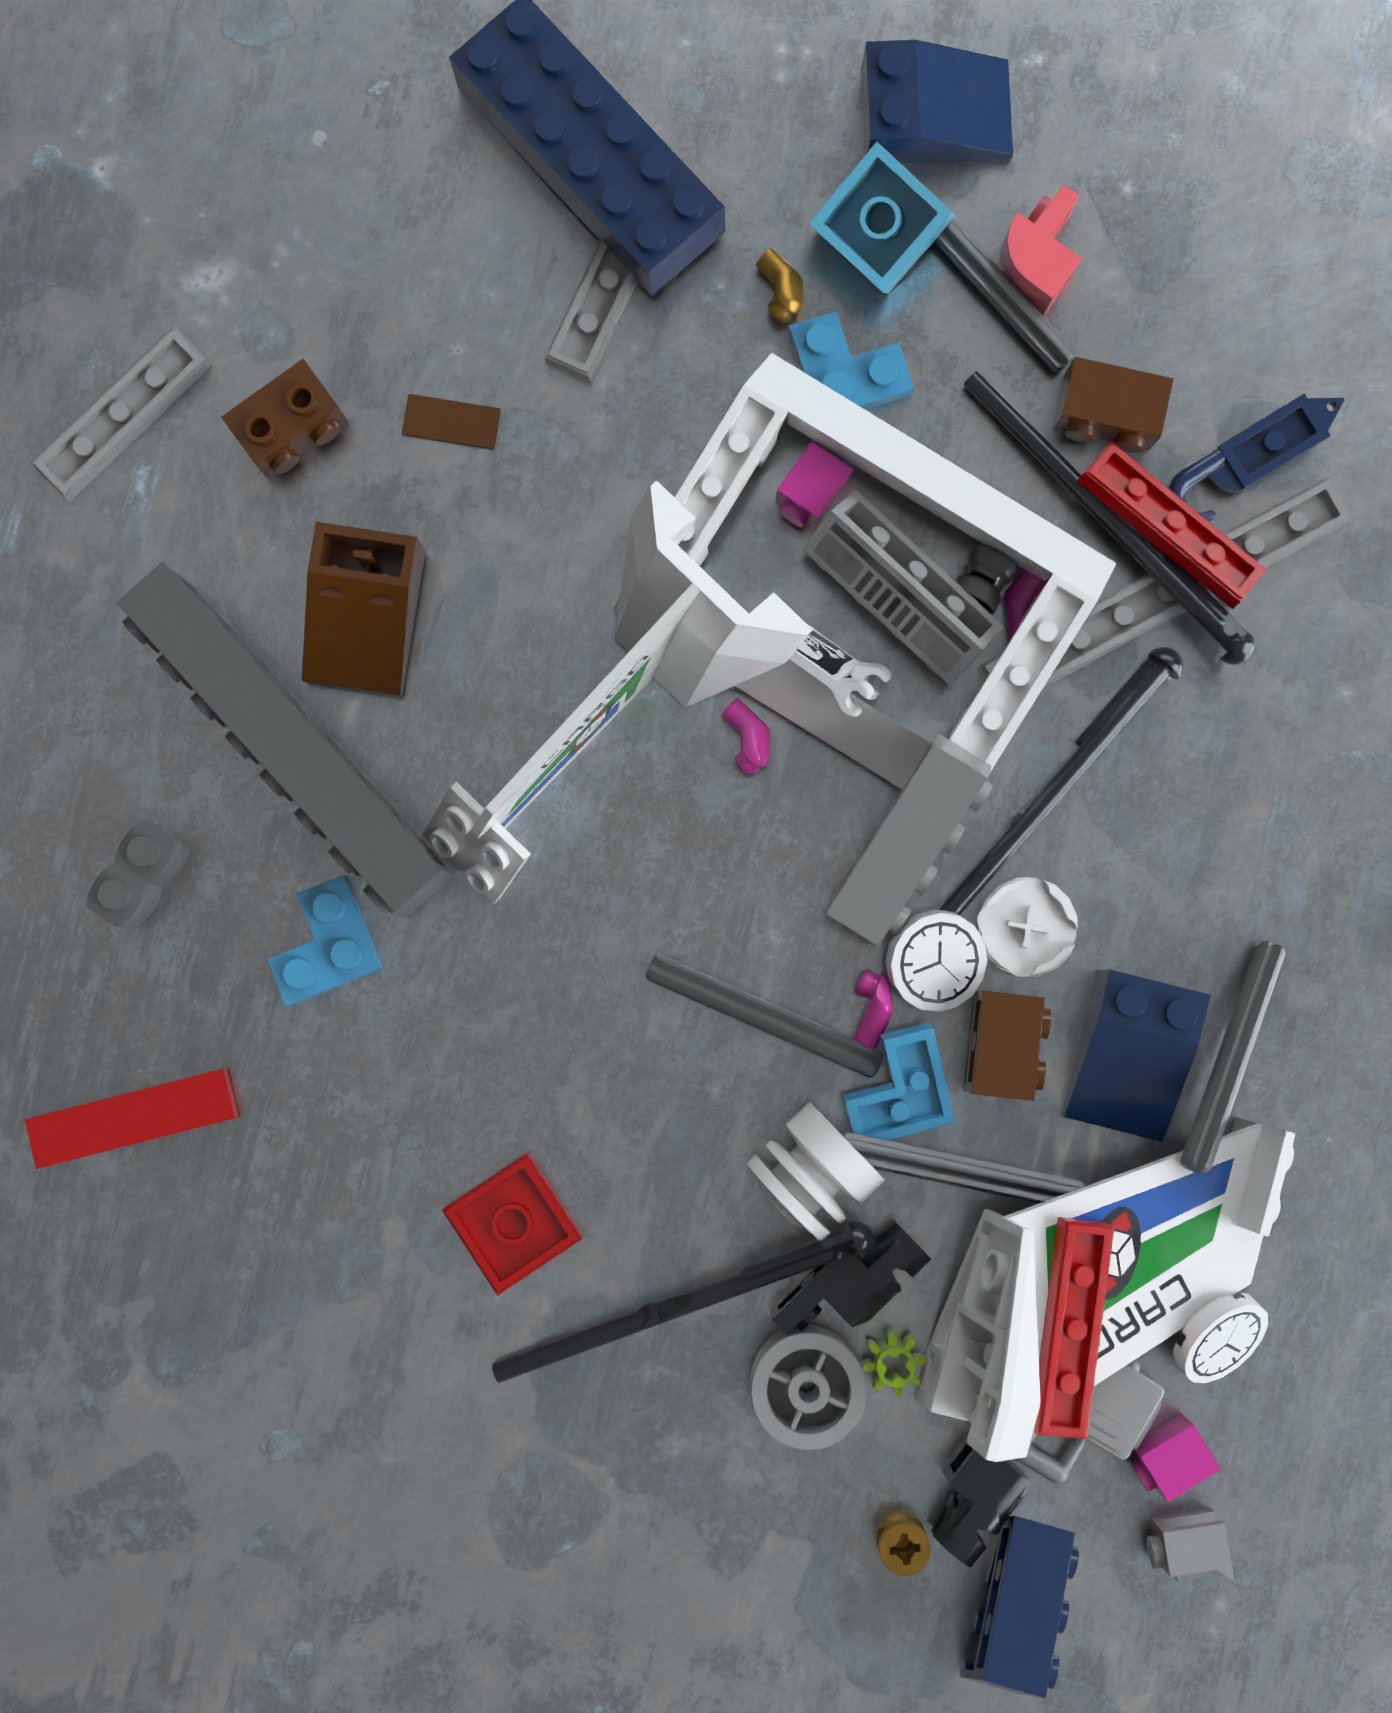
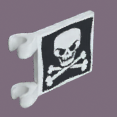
[790,622,891,717]

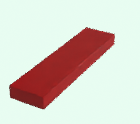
[1077,441,1267,610]
[25,1068,239,1169]
[1033,1217,1115,1439]

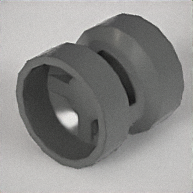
[956,545,1018,614]

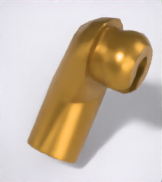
[756,247,803,323]

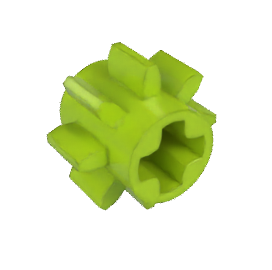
[861,1328,927,1397]

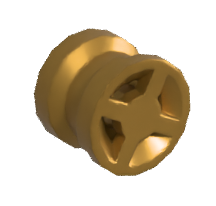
[875,1512,931,1576]

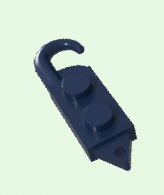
[1169,393,1345,521]

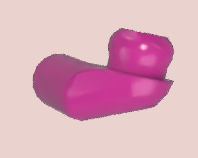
[1004,569,1050,637]
[721,698,771,774]
[854,970,893,1049]

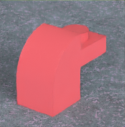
[1000,185,1082,316]

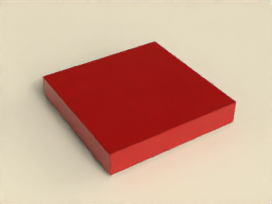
[442,1152,584,1296]

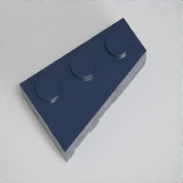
[960,1516,1079,1698]

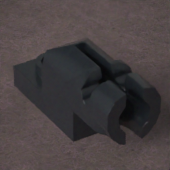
[770,1222,931,1335]
[931,1439,1030,1568]

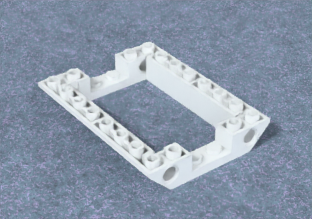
[613,353,1116,790]

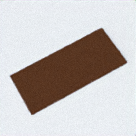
[402,394,501,449]

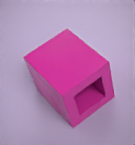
[775,441,853,530]
[1130,1412,1221,1502]

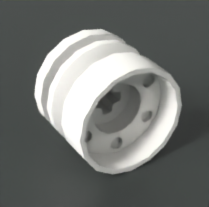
[746,1101,885,1241]

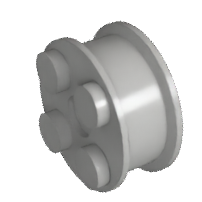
[750,1325,867,1450]

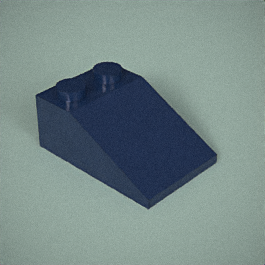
[861,40,1013,163]
[1062,969,1211,1142]

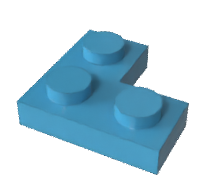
[788,311,914,410]
[267,875,383,1006]
[842,1022,955,1140]

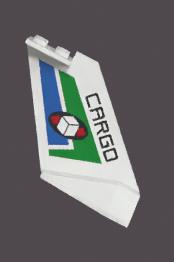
[422,481,813,904]
[914,1117,1296,1462]

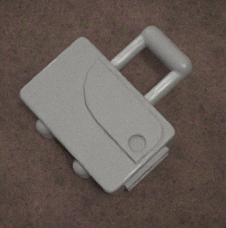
[1015,1359,1164,1484]

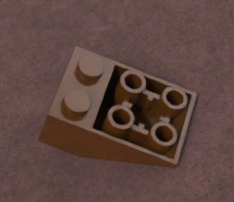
[301,522,426,697]

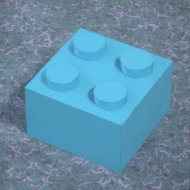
[808,142,956,294]

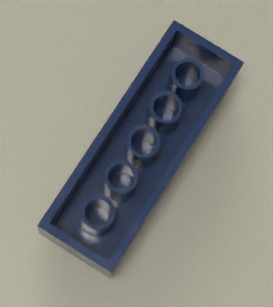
[449,0,726,296]

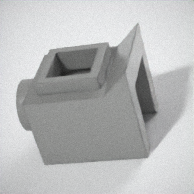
[1146,1509,1235,1583]

